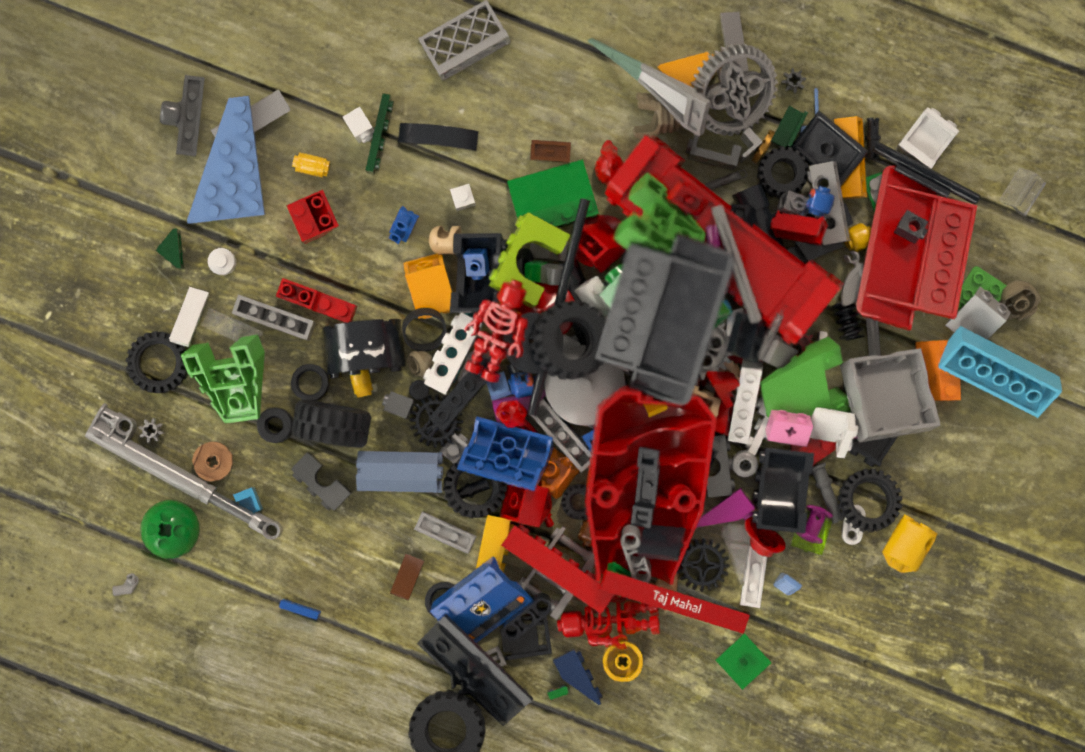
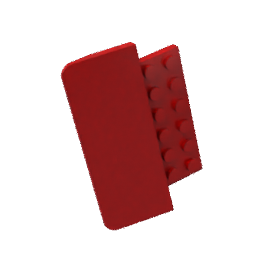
[856,165,977,331]

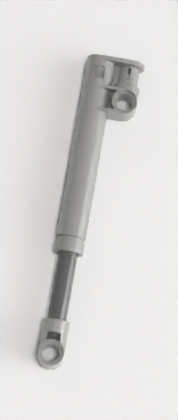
[85,403,283,540]

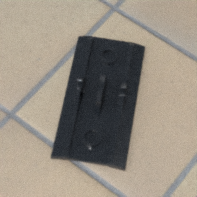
[417,614,534,726]

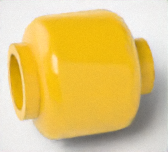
[844,223,871,252]

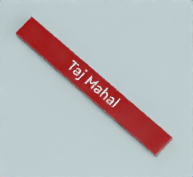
[599,570,750,634]

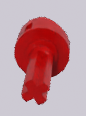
[496,400,540,434]

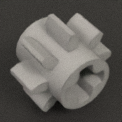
[139,418,164,443]

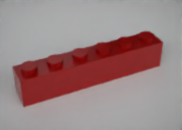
[501,524,614,614]

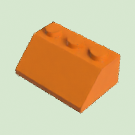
[915,340,961,401]

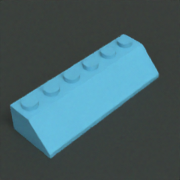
[938,326,1062,418]

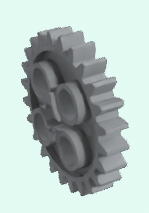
[699,322,732,380]

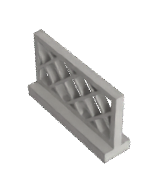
[418,0,511,81]

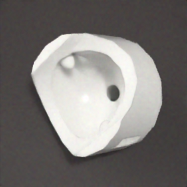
[208,248,236,275]

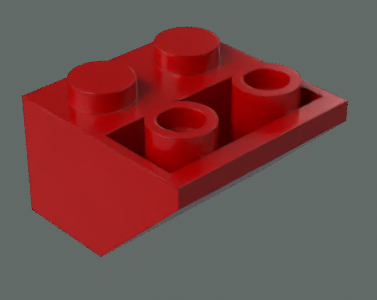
[286,190,339,244]
[578,222,627,273]

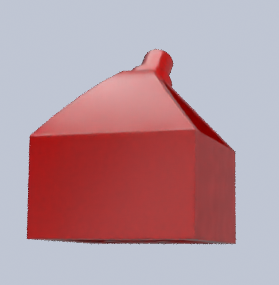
[500,484,554,528]

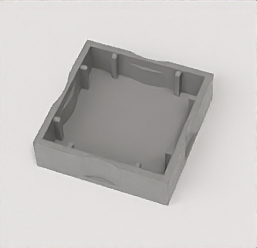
[840,348,941,442]

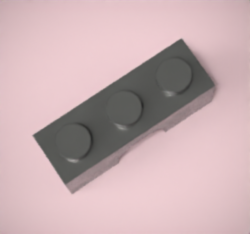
[706,435,735,497]
[291,452,352,511]

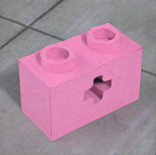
[765,410,813,447]

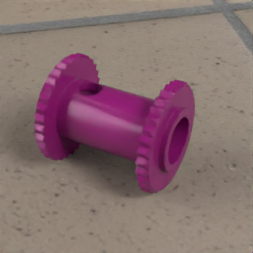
[796,505,833,544]

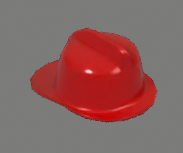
[744,517,786,557]

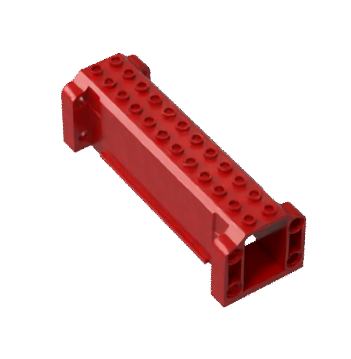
[604,135,845,344]

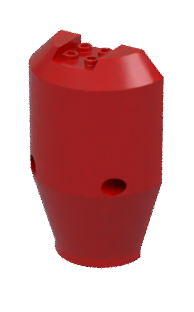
[585,385,717,585]

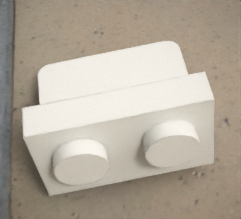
[810,408,858,458]

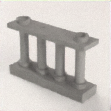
[518,526,595,620]

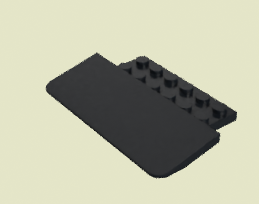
[595,233,735,405]

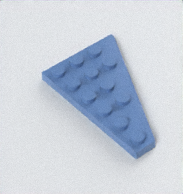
[187,96,265,224]

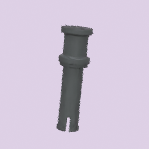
[812,462,844,524]

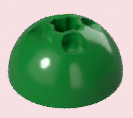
[140,500,200,559]

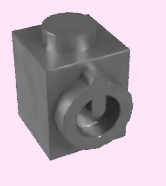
[776,190,809,217]

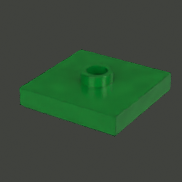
[715,633,771,690]

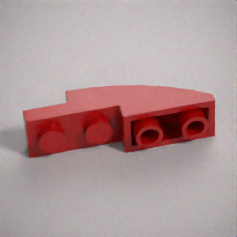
[276,278,358,323]

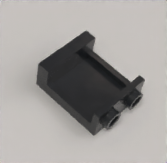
[848,436,898,468]

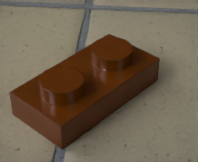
[530,140,571,163]

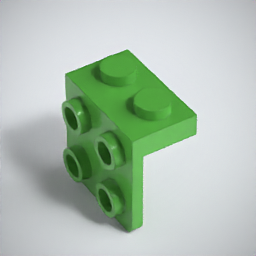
[958,266,1006,311]

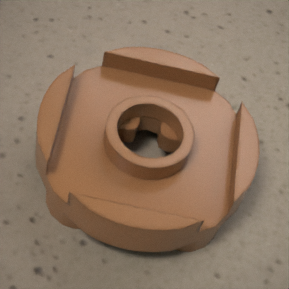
[192,442,233,481]

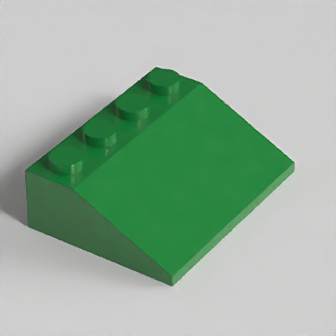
[507,159,599,228]

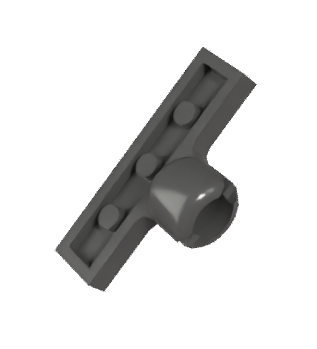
[160,75,205,157]

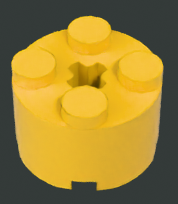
[602,640,643,682]

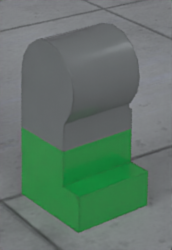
[525,260,563,285]

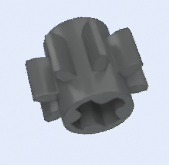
[781,68,806,94]

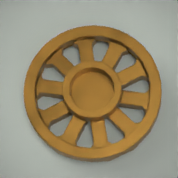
[751,129,775,164]

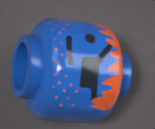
[806,186,835,217]
[508,371,536,398]

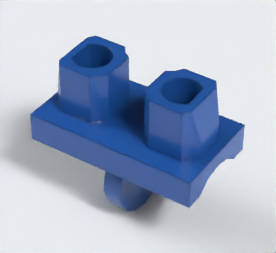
[389,206,419,244]

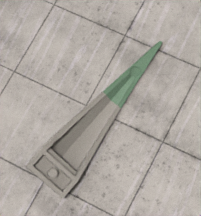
[588,38,710,136]

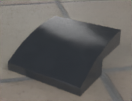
[726,312,767,363]
[638,525,686,561]

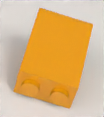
[657,52,717,88]
[403,254,452,319]

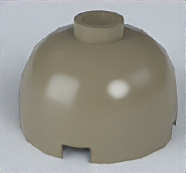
[999,280,1041,320]

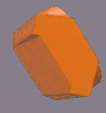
[538,447,579,499]

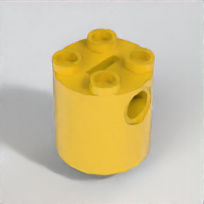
[882,514,938,573]

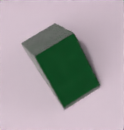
[155,228,184,270]

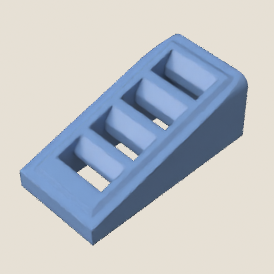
[773,572,802,595]

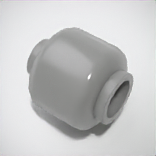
[732,450,758,477]

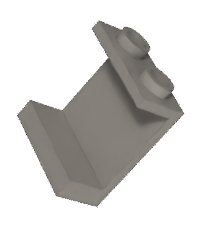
[945,287,1011,340]

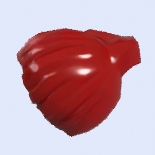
[594,140,624,185]

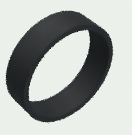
[402,308,447,352]

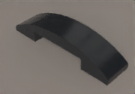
[398,123,479,151]
[631,447,660,528]

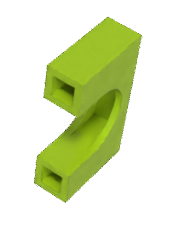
[489,212,570,308]

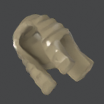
[633,92,683,138]

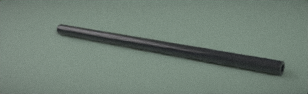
[527,198,590,416]

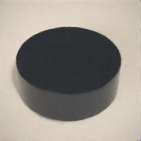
[409,380,429,400]

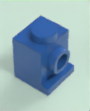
[463,248,489,280]

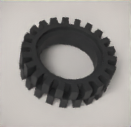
[126,331,187,394]
[443,460,507,518]
[837,468,903,533]

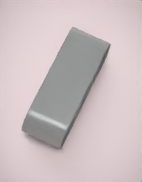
[621,525,651,583]

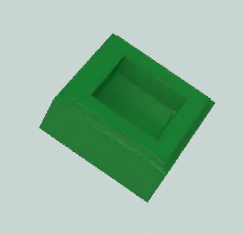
[547,684,569,700]

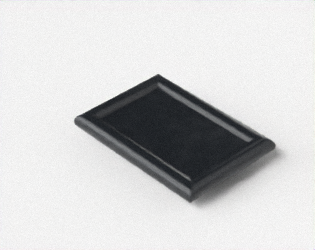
[791,111,869,186]

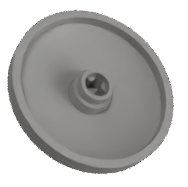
[545,345,625,425]

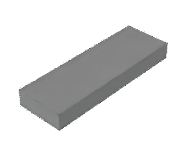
[414,511,477,554]

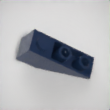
[553,648,603,705]

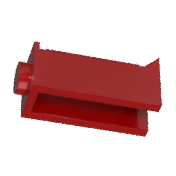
[771,210,828,245]

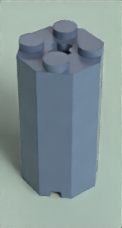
[356,451,443,493]

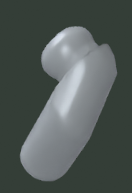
[112,573,139,596]

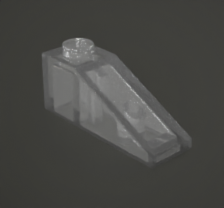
[721,522,751,586]

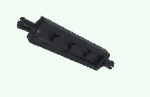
[425,356,491,438]

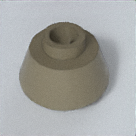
[407,351,433,377]

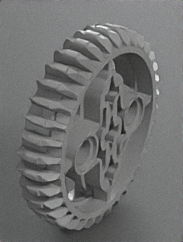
[691,43,778,136]

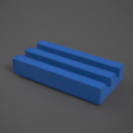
[279,599,321,620]

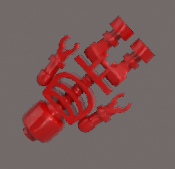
[464,279,528,383]
[557,594,660,649]

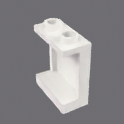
[896,107,959,169]

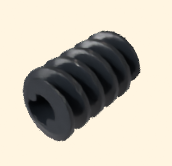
[832,301,865,341]

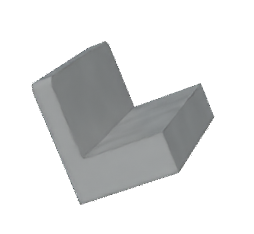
[739,127,762,163]

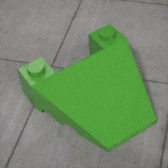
[614,173,706,254]
[181,334,265,424]
[760,337,851,418]

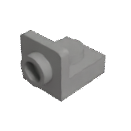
[439,433,469,464]

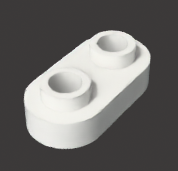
[841,505,866,545]

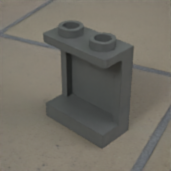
[685,135,742,171]

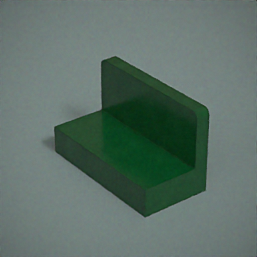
[771,106,808,148]

